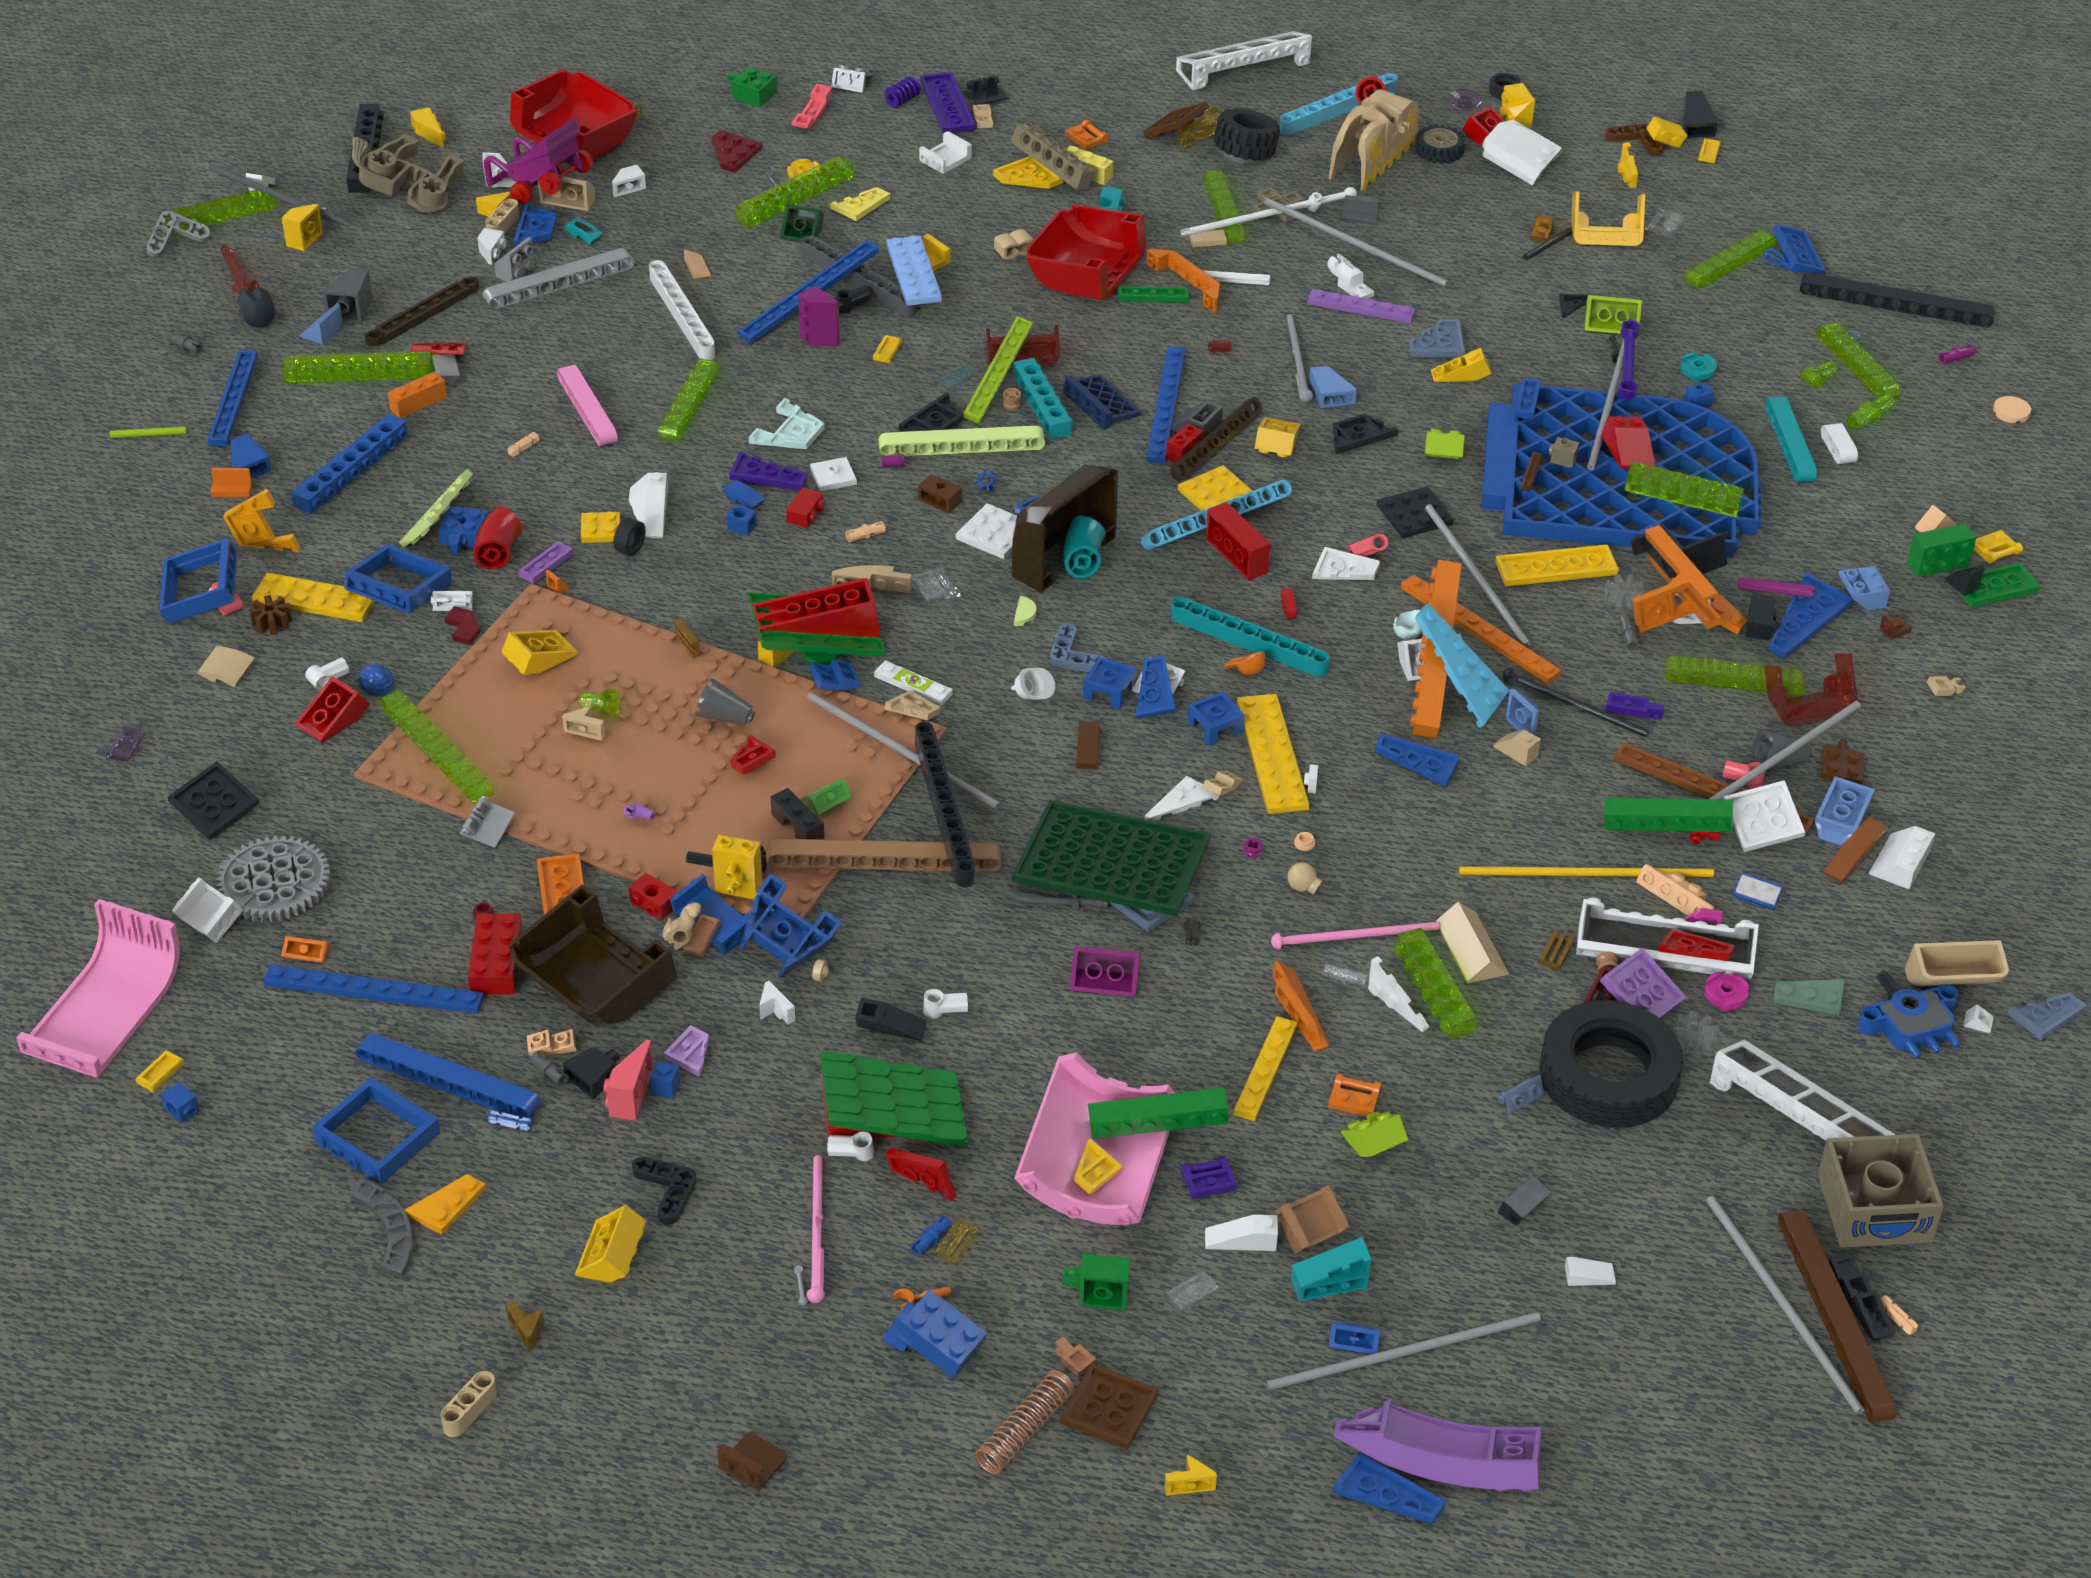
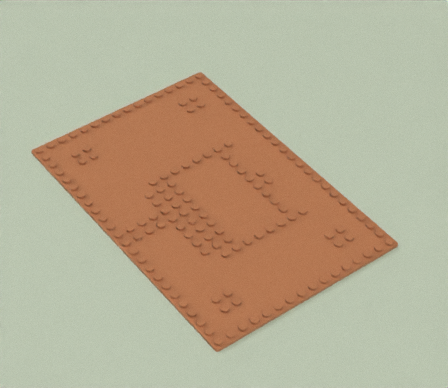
[354,584,946,919]

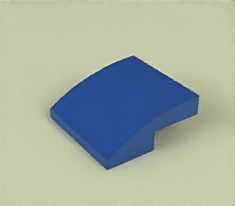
[809,659,861,690]

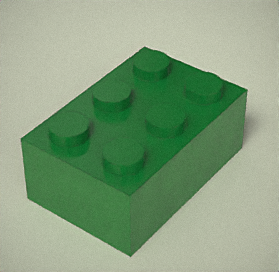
[1907,523,1977,577]

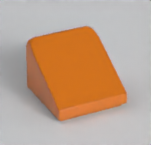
[546,570,570,594]

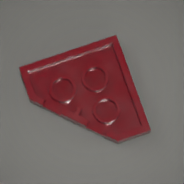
[711,130,763,173]

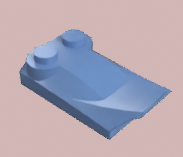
[1815,777,1875,846]

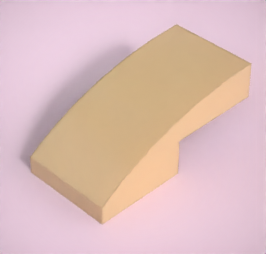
[973,104,993,129]
[1202,770,1244,796]

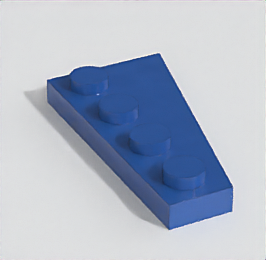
[1333,1453,1446,1524]

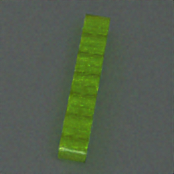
[1204,169,1245,244]
[159,187,279,233]
[1684,229,1777,290]
[1816,322,1901,401]
[658,358,719,442]
[1665,656,1805,696]

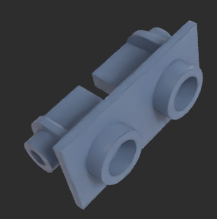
[1498,1075,1544,1113]

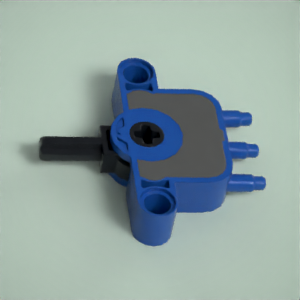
[1857,970,1960,1059]

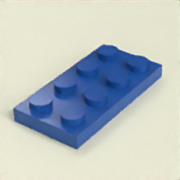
[1773,224,1826,275]

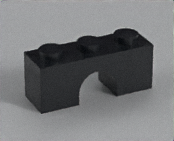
[770,788,825,840]

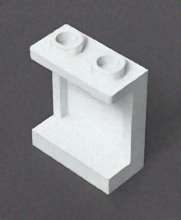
[919,131,972,174]
[172,877,244,943]

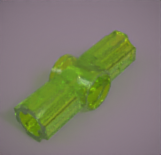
[1846,393,1895,429]

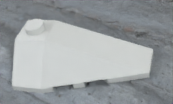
[629,472,668,538]

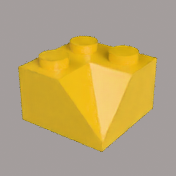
[1500,83,1535,129]
[282,204,323,251]

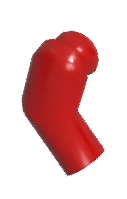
[1689,831,1721,845]

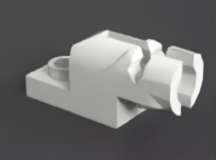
[1327,254,1374,299]

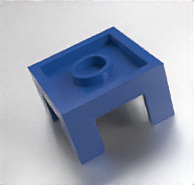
[1083,657,1136,710]
[1188,692,1245,746]

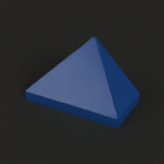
[1329,1322,1380,1354]

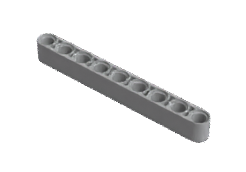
[483,248,635,309]

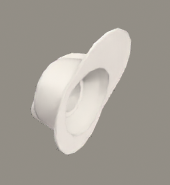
[1011,668,1055,700]

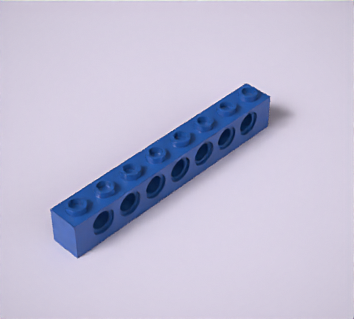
[291,414,408,514]

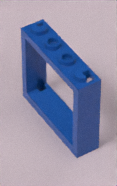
[158,538,238,623]
[345,544,452,614]
[312,1077,440,1184]

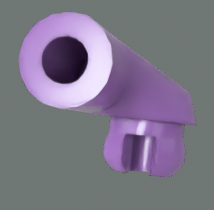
[623,804,656,821]

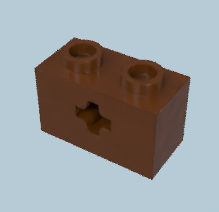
[918,474,962,513]

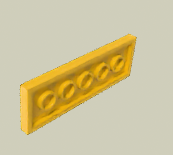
[1495,545,1619,586]
[251,573,375,622]

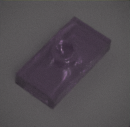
[107,726,145,762]

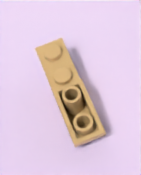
[832,565,912,593]

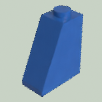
[231,434,271,479]

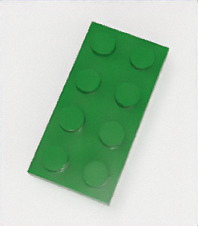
[1958,562,2041,608]

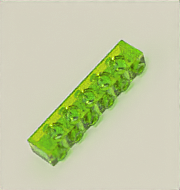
[1625,462,1744,517]
[1394,928,1476,1039]

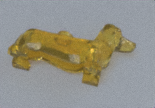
[1177,104,1225,150]

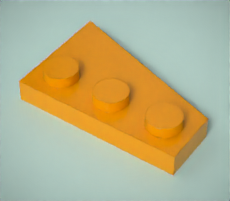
[404,1174,486,1235]

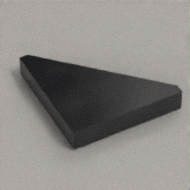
[1559,294,1591,318]

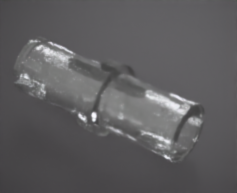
[1322,962,1369,987]

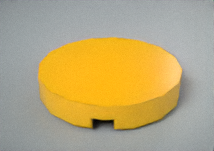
[787,159,821,182]

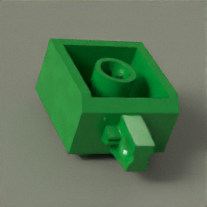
[728,67,778,107]
[1062,1254,1130,1310]

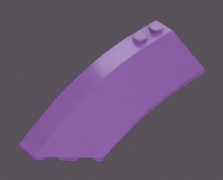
[1334,1399,1542,1492]

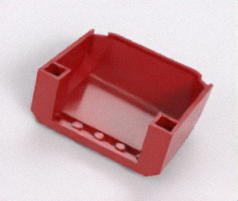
[510,68,637,163]
[1027,204,1147,301]

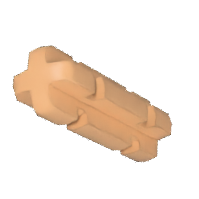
[507,432,540,457]
[1880,1295,1919,1335]

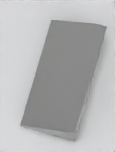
[432,354,460,385]

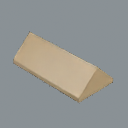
[1436,902,1508,983]

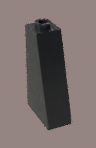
[1683,91,1718,138]

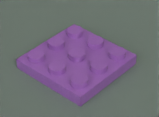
[1599,948,1686,1019]

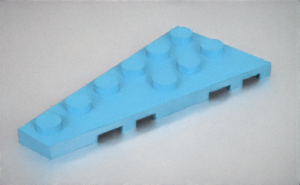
[1415,603,1509,728]

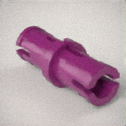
[1938,344,1975,364]

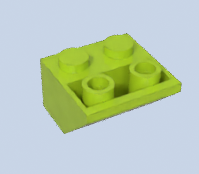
[1425,429,1465,459]
[1341,1111,1408,1157]

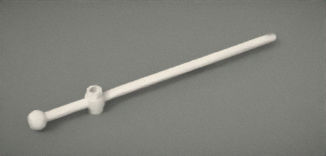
[1180,187,1357,236]

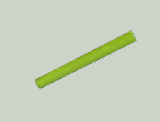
[110,426,187,438]

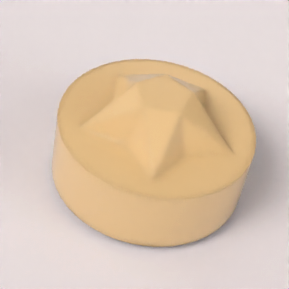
[812,959,829,982]

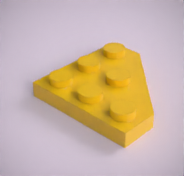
[993,156,1063,189]

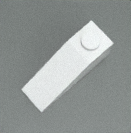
[1205,1215,1278,1251]

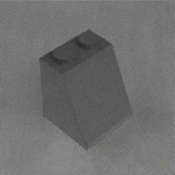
[322,268,373,323]

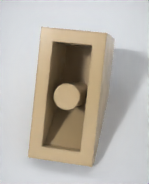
[1493,729,1541,766]

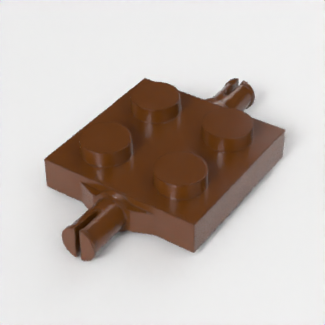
[1820,740,1864,785]

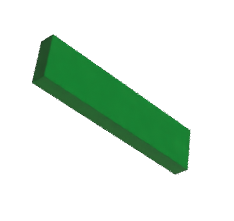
[1118,286,1189,303]

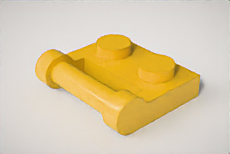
[1974,530,2023,564]

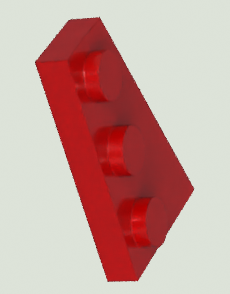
[411,343,468,356]
[885,1148,957,1201]

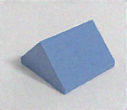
[299,303,343,345]

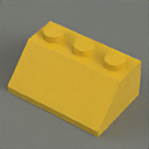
[575,1204,646,1283]

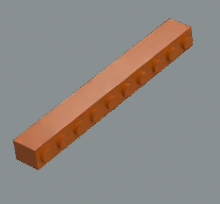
[1410,560,1462,738]

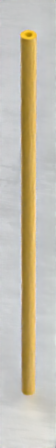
[1459,867,1714,877]

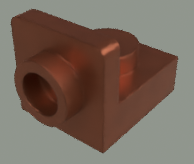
[1880,614,1912,640]

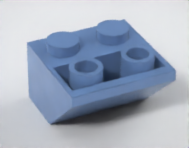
[1838,566,1890,610]

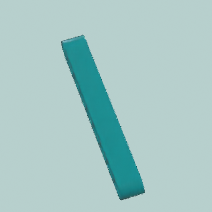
[1170,597,1330,677]

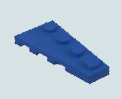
[1375,733,1460,787]

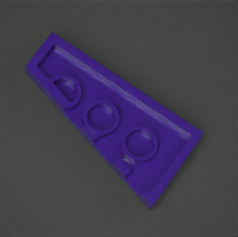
[729,451,807,490]

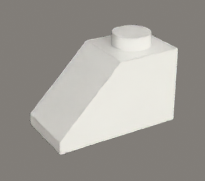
[612,165,646,197]

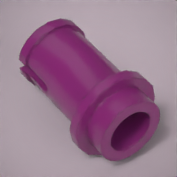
[882,453,905,468]

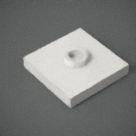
[810,457,857,492]

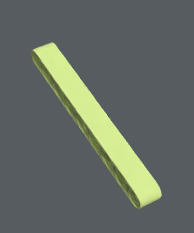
[878,426,1045,456]

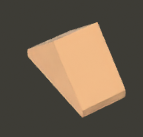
[1915,505,1956,532]

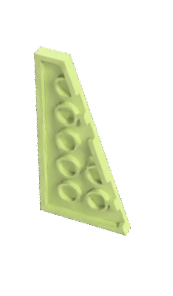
[399,469,473,547]

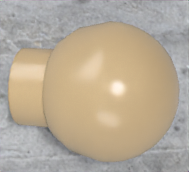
[1287,862,1323,895]

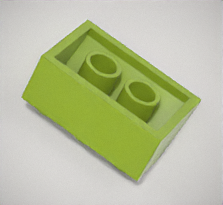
[1584,295,1642,334]

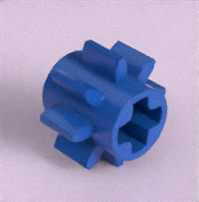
[975,468,999,492]

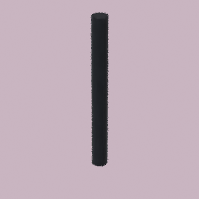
[1523,227,1573,260]

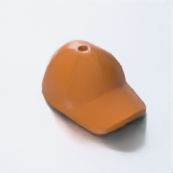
[1224,651,1265,676]

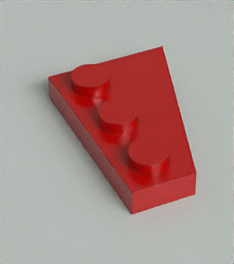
[1658,928,1735,961]

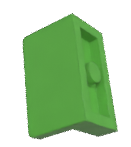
[800,778,853,815]

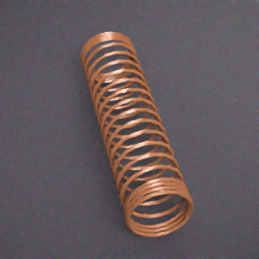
[976,1370,1075,1474]

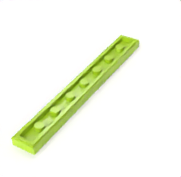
[963,316,1033,424]

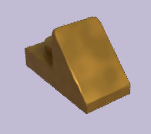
[1530,214,1554,243]
[505,1300,544,1351]

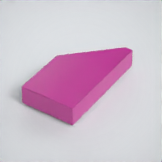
[1683,908,1722,926]

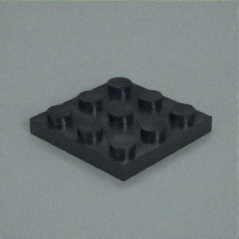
[1376,486,1454,539]
[167,761,259,840]

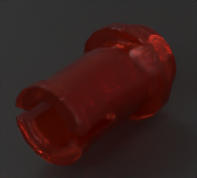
[1208,339,1231,354]

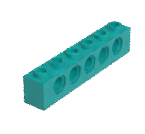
[1013,358,1073,440]

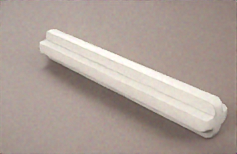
[1203,271,1270,285]

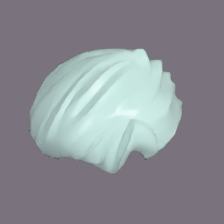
[1393,610,1423,640]

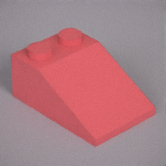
[604,1040,653,1120]

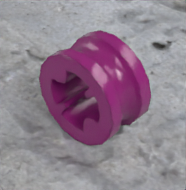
[1244,838,1263,858]

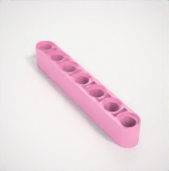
[557,364,618,447]

